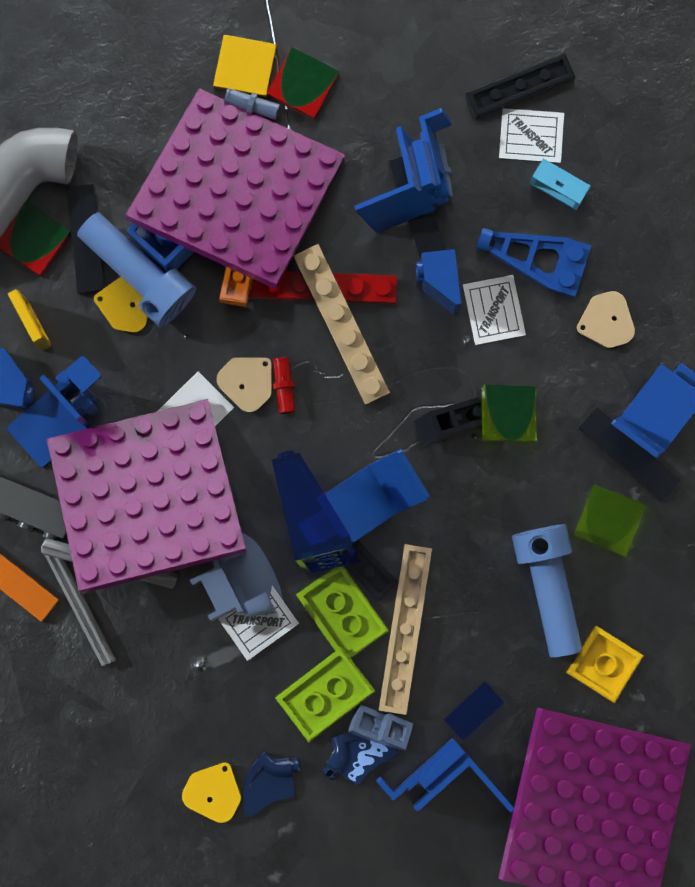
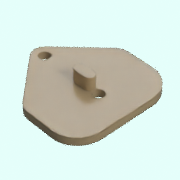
[576,291,635,348]
[217,358,272,412]

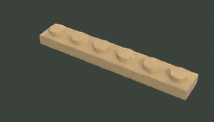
[294,244,390,405]
[379,544,432,715]

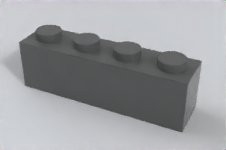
[0,477,68,541]

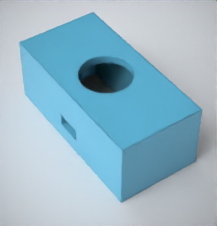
[530,158,591,210]

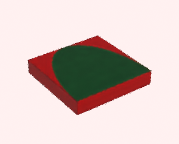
[267,47,340,120]
[0,202,71,277]

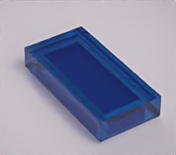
[444,681,504,740]

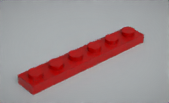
[249,271,397,304]

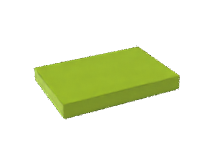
[296,563,389,658]
[275,647,376,742]

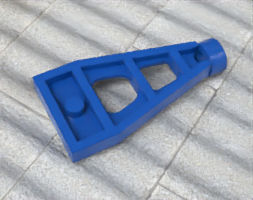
[476,228,591,299]

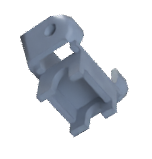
[190,534,283,621]

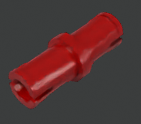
[273,357,295,414]

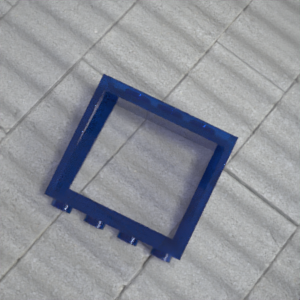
[272,451,361,575]

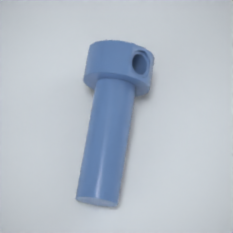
[77,212,197,328]
[512,524,582,657]

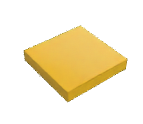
[213,35,277,98]
[8,289,52,351]
[566,626,644,703]

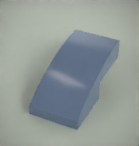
[348,704,413,751]

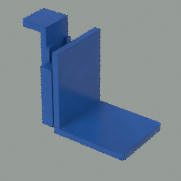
[354,108,452,233]
[7,356,101,468]
[611,363,695,458]
[299,449,430,548]
[376,738,514,814]

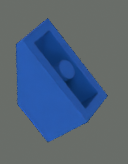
[0,348,34,410]

